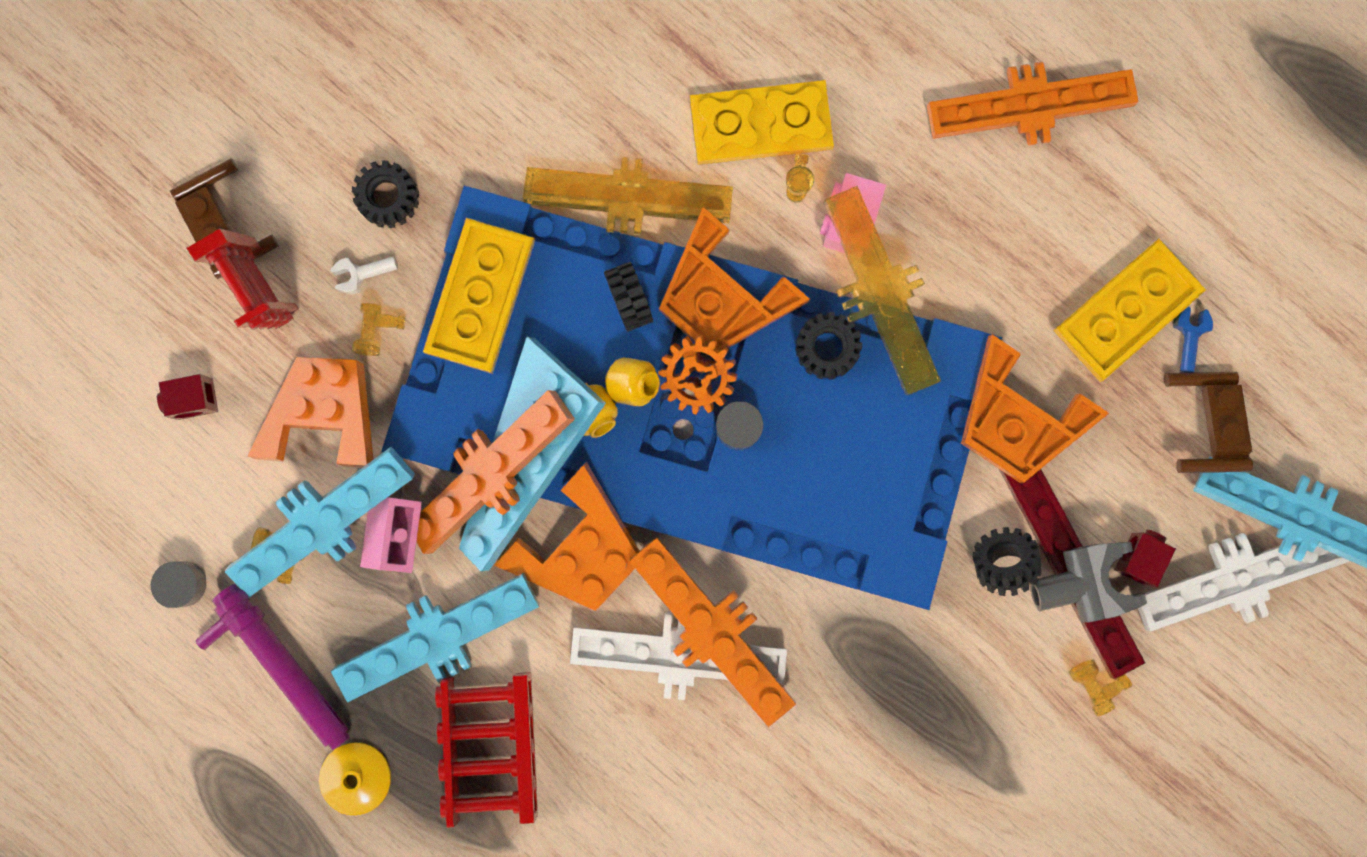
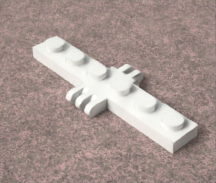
[1138,533,1350,632]
[570,612,787,700]

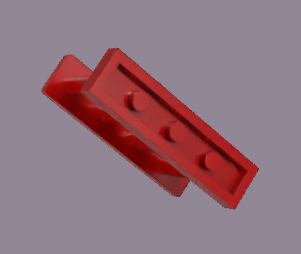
[186,229,299,330]
[435,672,538,828]

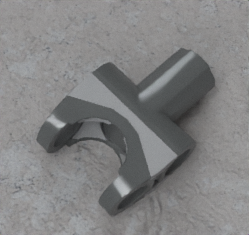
[1030,542,1147,623]

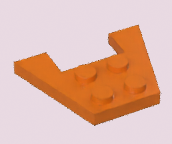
[659,207,810,351]
[961,334,1109,483]
[247,357,374,468]
[494,462,639,611]

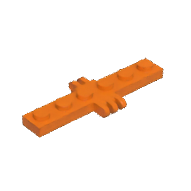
[927,62,1139,146]
[416,390,575,554]
[629,537,796,728]

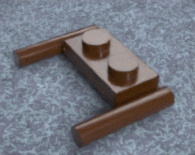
[170,158,279,279]
[1164,372,1253,473]

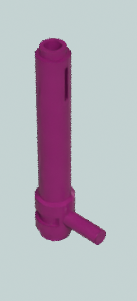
[196,584,350,751]

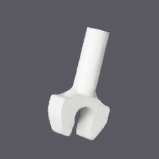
[330,256,398,295]

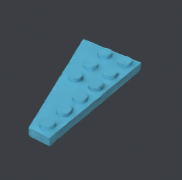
[459,337,606,571]

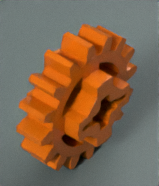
[658,335,738,414]

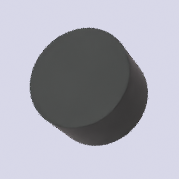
[716,401,763,450]
[150,561,206,608]

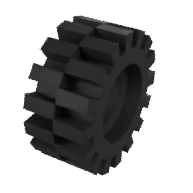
[351,160,419,228]
[604,262,654,332]
[795,312,862,380]
[972,527,1042,596]

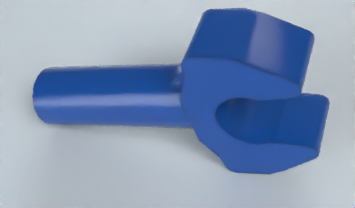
[1173,306,1213,373]

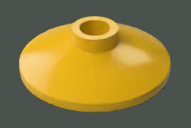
[319,742,391,815]

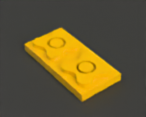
[690,80,834,165]
[423,218,535,374]
[1053,239,1206,382]

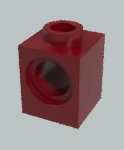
[157,374,218,420]
[1114,529,1176,587]

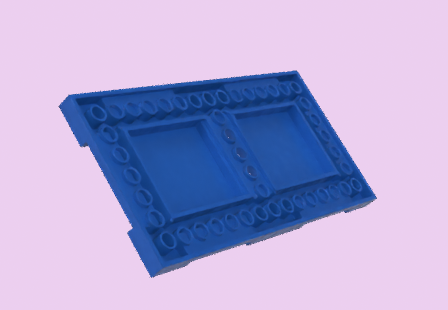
[381,185,1003,610]

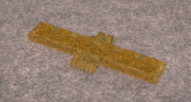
[522,157,733,235]
[824,185,941,396]

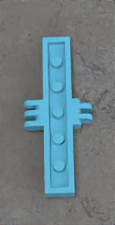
[225,447,415,597]
[1193,457,1367,568]
[331,573,540,702]

